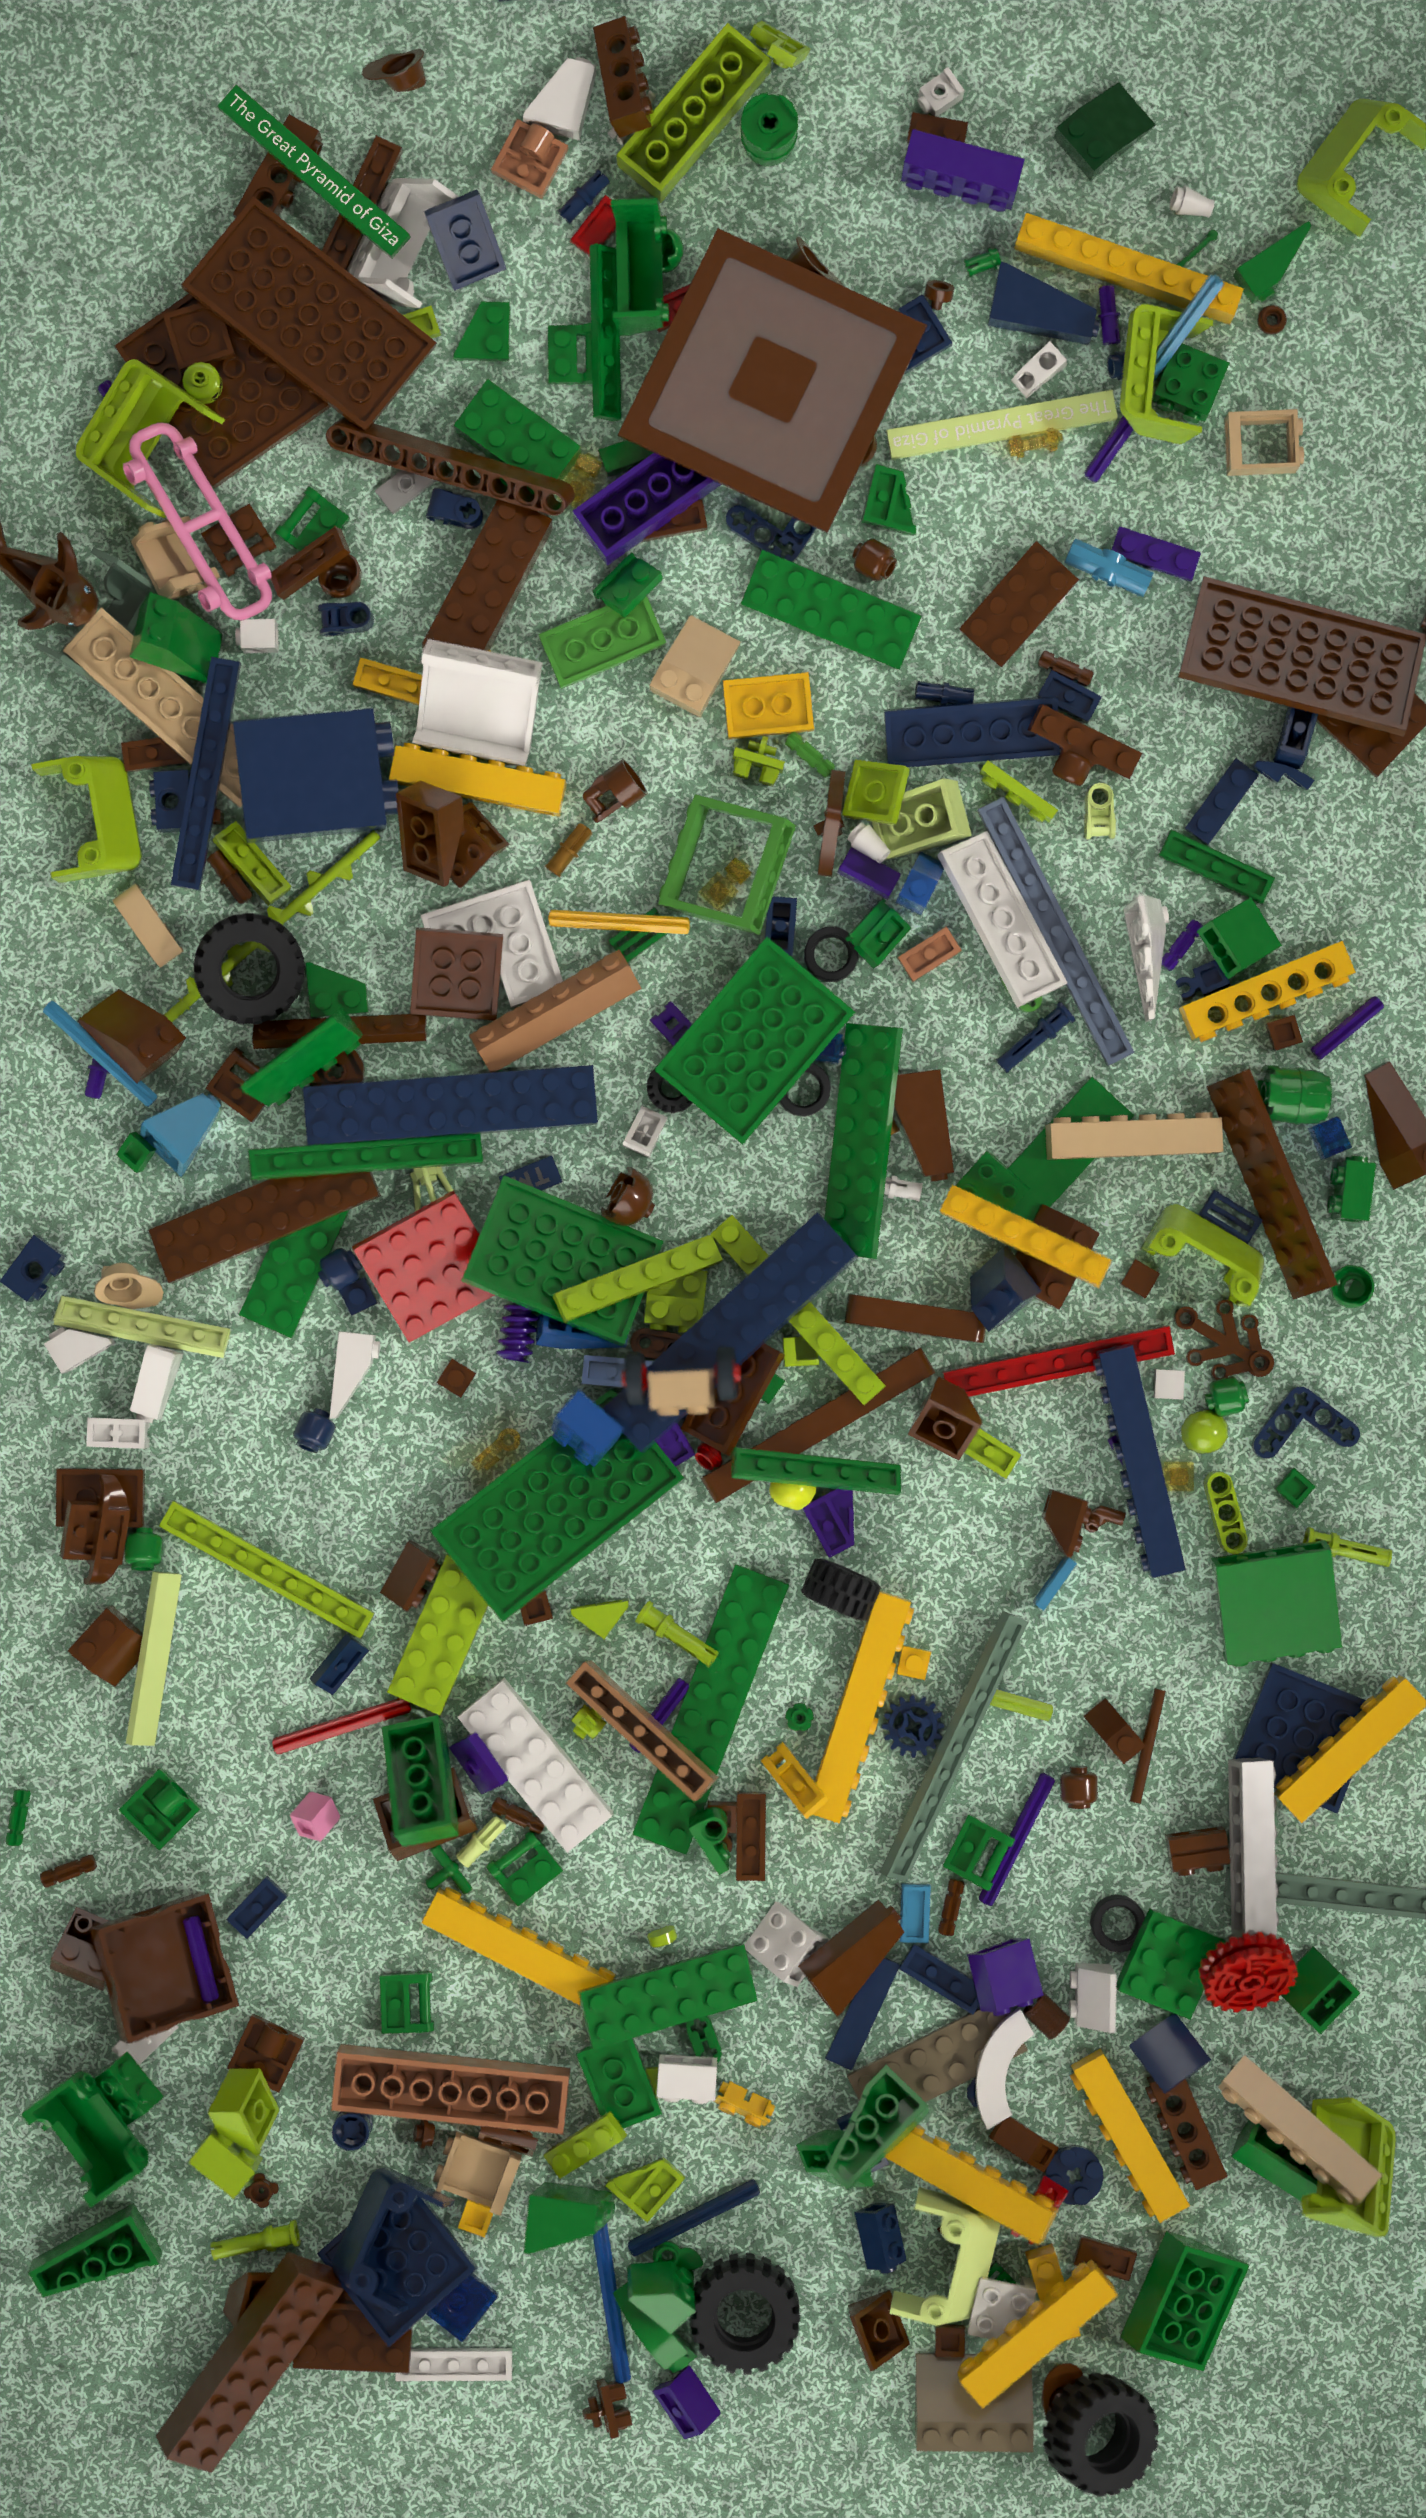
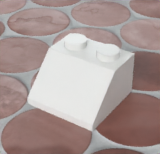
[1069,1963,1116,2033]

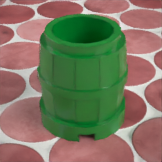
[740,93,798,166]
[1257,1065,1332,1125]

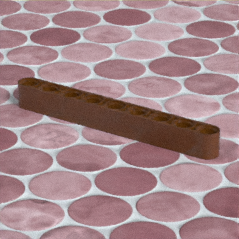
[326,416,575,516]
[700,1347,935,1503]

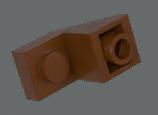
[989,2116,1059,2172]

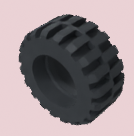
[194,913,305,1025]
[689,2253,800,2375]
[1043,2373,1159,2497]

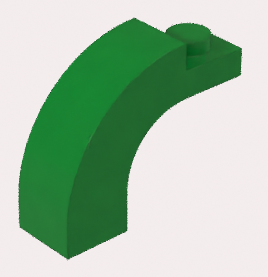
[613,2282,698,2374]

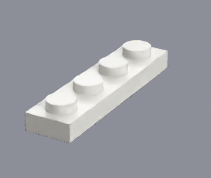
[396,2348,512,2381]

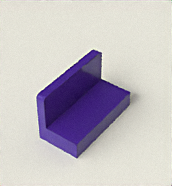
[837,847,901,900]
[652,2366,721,2439]

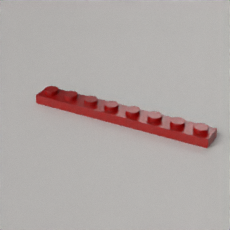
[943,1325,1175,1397]

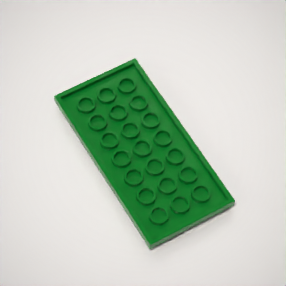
[430,1388,684,1623]

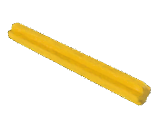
[548,910,690,934]

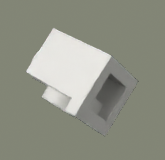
[917,67,964,117]

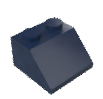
[970,1245,1041,1332]

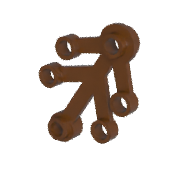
[1174,1300,1274,1380]

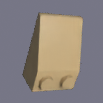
[649,615,741,718]

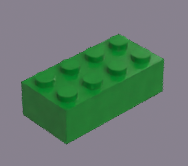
[454,379,582,481]
[382,1715,459,1847]

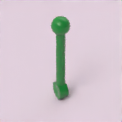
[1176,230,1218,267]

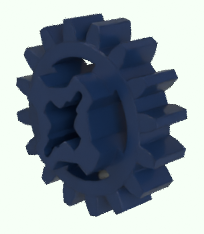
[881,1694,944,1758]

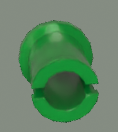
[963,247,1002,277]

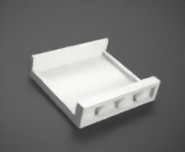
[412,639,542,766]

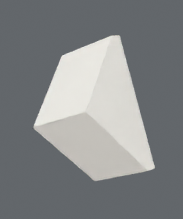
[622,1106,668,1158]

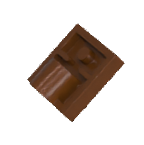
[227,2014,305,2093]

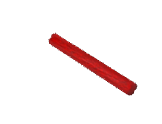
[272,1698,411,1754]

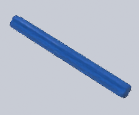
[593,2224,631,2383]

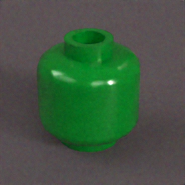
[1204,1376,1249,1417]
[124,1527,163,1571]

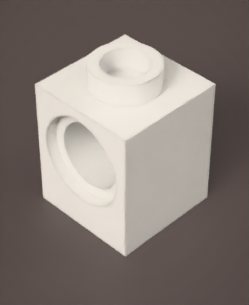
[235,619,279,653]

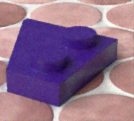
[803,1489,855,1558]

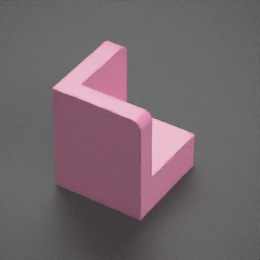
[290,1792,340,1842]

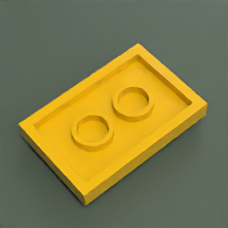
[723,672,814,739]

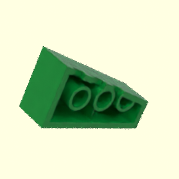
[28,2203,162,2297]

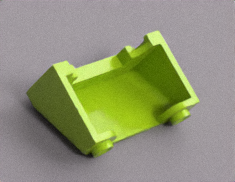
[1140,1204,1264,1307]

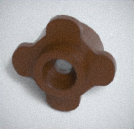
[244,2173,279,2208]

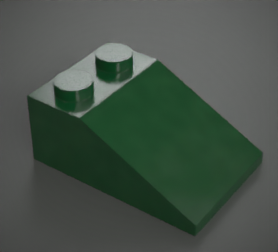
[1054,82,1156,181]

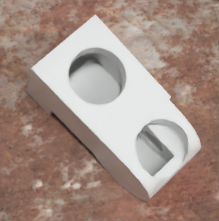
[1011,341,1067,398]

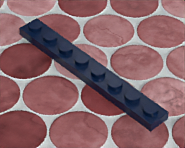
[171,657,241,891]

